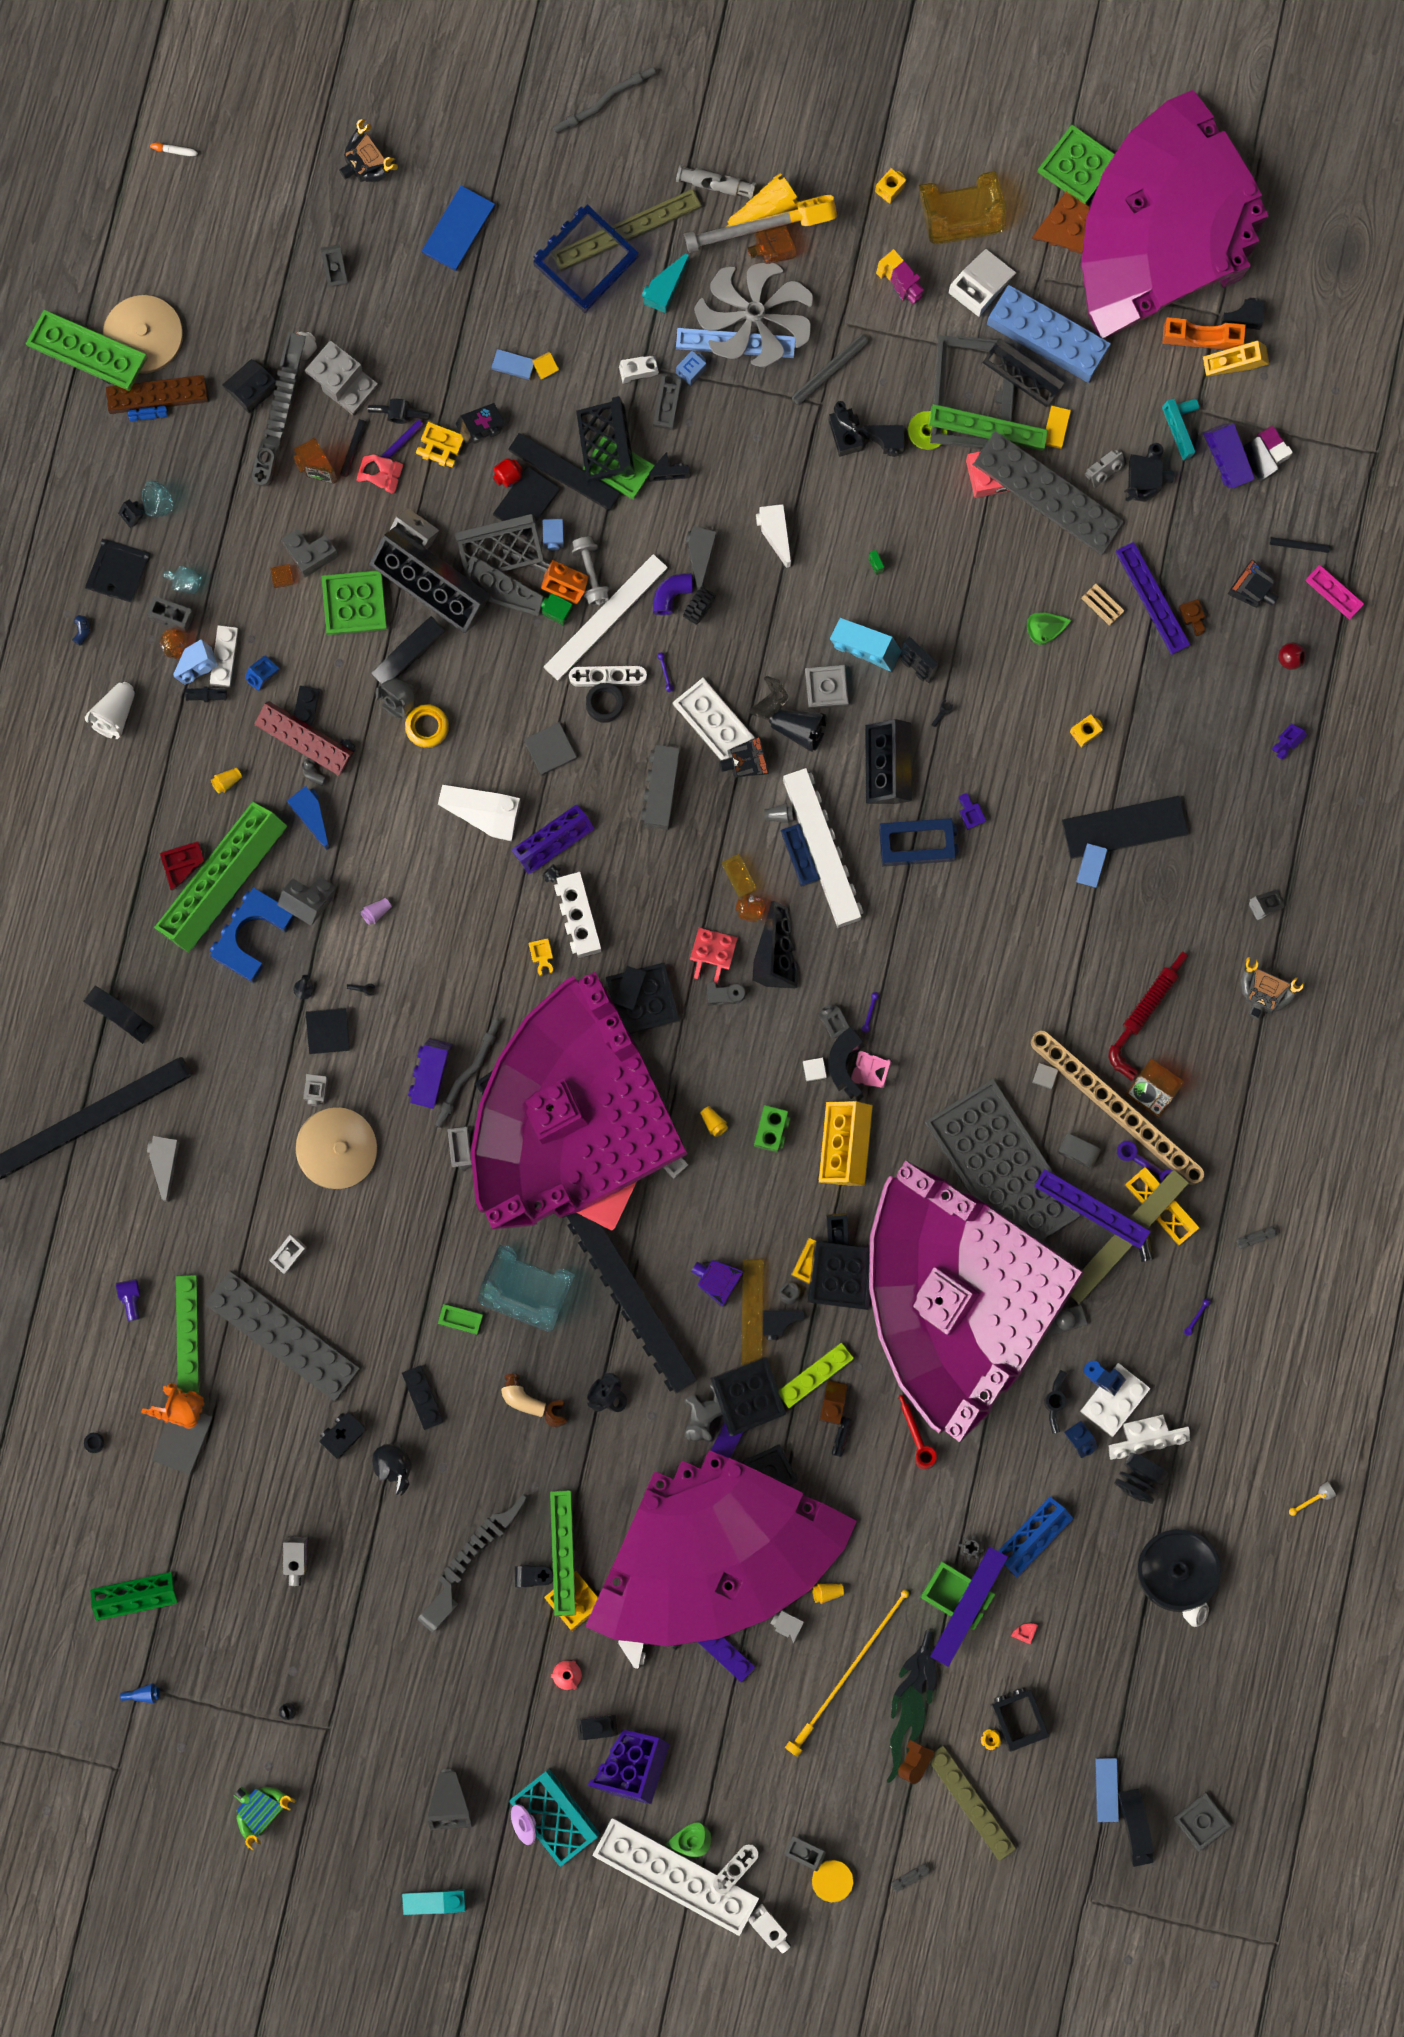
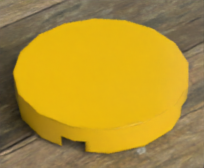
[812,1860,853,1903]

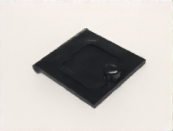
[85,539,150,603]

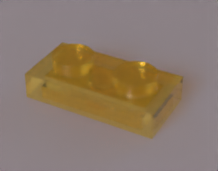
[721,854,757,899]

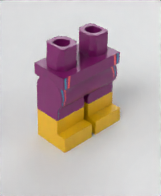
[876,249,924,305]

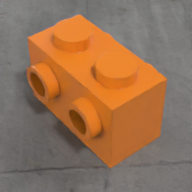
[541,560,589,604]

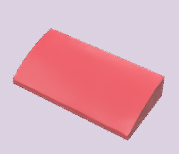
[576,1181,637,1230]

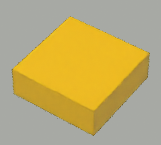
[532,352,559,379]

